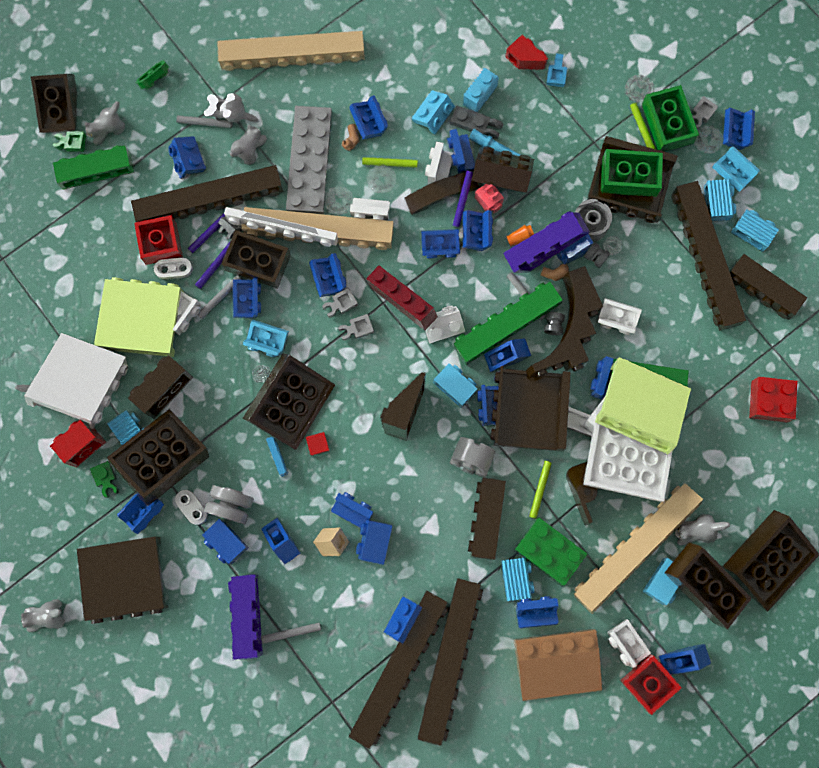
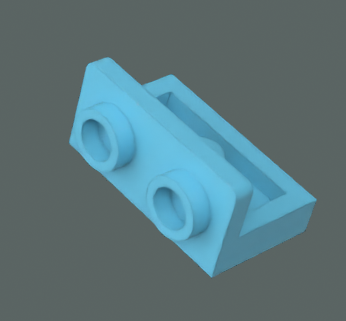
[412,90,455,134]
[712,146,760,192]
[243,320,289,357]

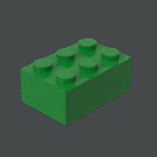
[641,85,699,152]
[601,149,663,197]
[514,517,587,586]

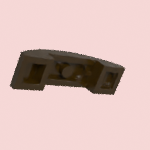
[404,171,479,215]

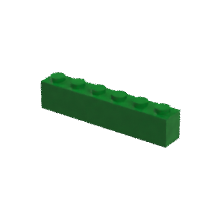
[454,282,563,365]

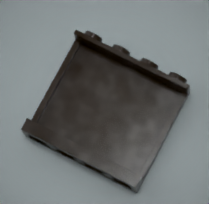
[587,136,678,223]
[490,366,571,452]
[77,536,168,624]

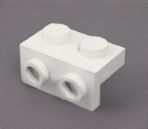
[425,142,454,184]
[350,198,390,220]
[173,291,201,336]
[598,298,642,335]
[425,306,465,343]
[607,619,651,668]

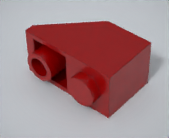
[505,35,548,70]

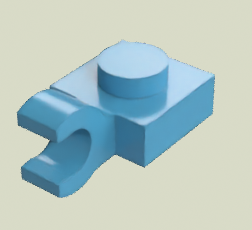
[546,53,567,87]

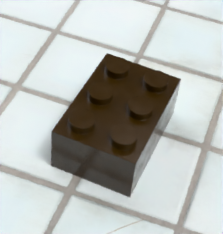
[472,147,534,193]
[222,230,291,289]
[128,355,193,419]

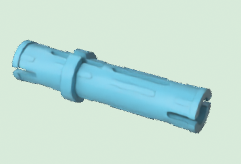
[469,129,520,156]

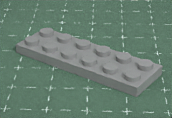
[286,106,332,214]

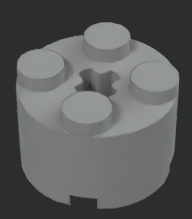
[575,199,612,242]
[450,437,495,478]

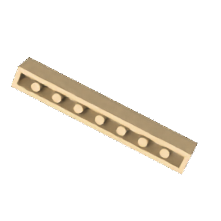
[218,31,365,71]
[242,207,394,250]
[574,484,703,614]

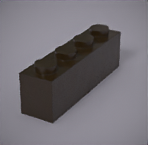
[729,254,808,320]
[468,478,506,560]

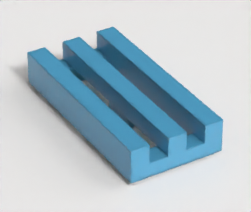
[266,437,288,477]

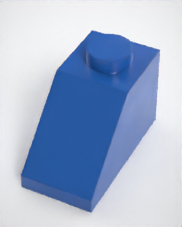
[557,234,593,264]
[484,338,532,372]
[261,518,301,565]
[659,644,711,675]

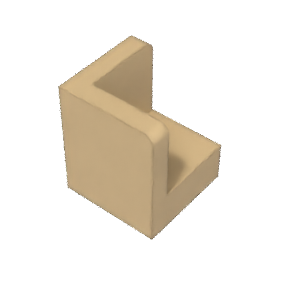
[313,528,349,556]

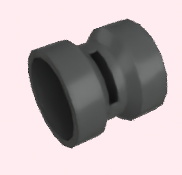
[584,242,610,268]
[544,312,565,336]

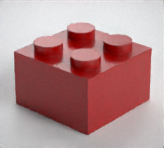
[134,215,183,265]
[749,377,798,423]
[50,420,106,468]
[620,654,682,715]

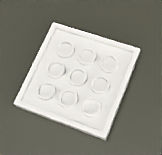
[583,406,672,502]

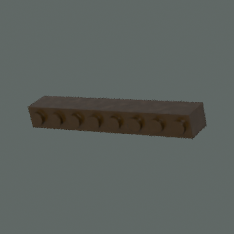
[131,165,284,222]
[672,181,746,331]
[417,578,483,746]
[348,590,449,749]

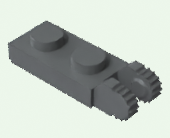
[450,105,504,139]

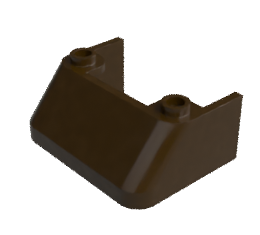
[566,461,597,525]

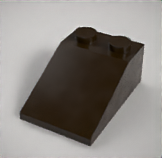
[30,74,77,133]

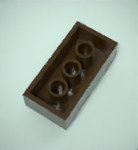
[664,542,752,629]

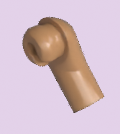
[342,124,359,150]
[541,264,569,281]

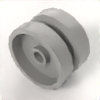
[204,485,254,525]

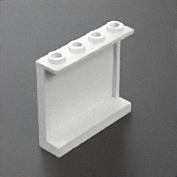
[24,333,128,429]

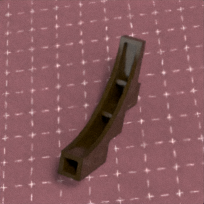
[526,266,603,377]

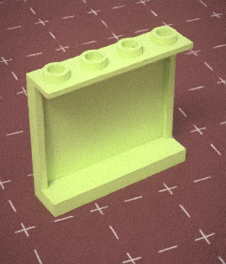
[94,277,184,357]
[595,357,691,454]

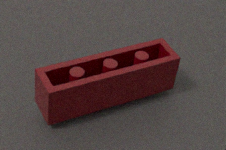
[366,265,438,330]

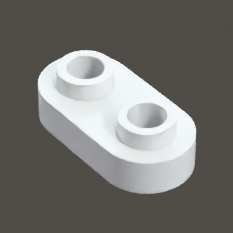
[154,258,193,279]
[175,490,208,525]

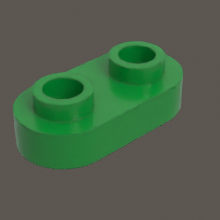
[136,60,169,90]

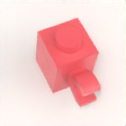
[474,184,504,213]

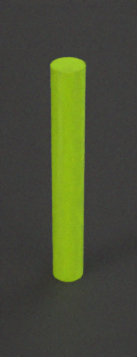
[630,103,655,149]
[362,157,418,167]
[529,461,552,519]

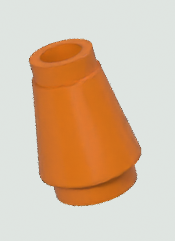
[506,225,534,247]

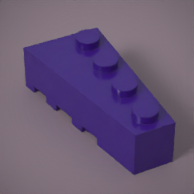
[503,211,590,273]
[228,574,263,660]

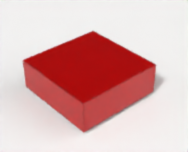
[306,432,330,456]

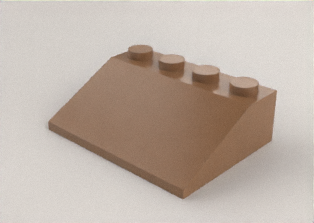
[514,629,602,701]

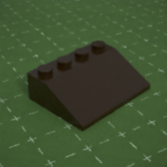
[242,353,335,450]
[380,372,426,441]
[106,409,209,507]
[722,510,819,612]

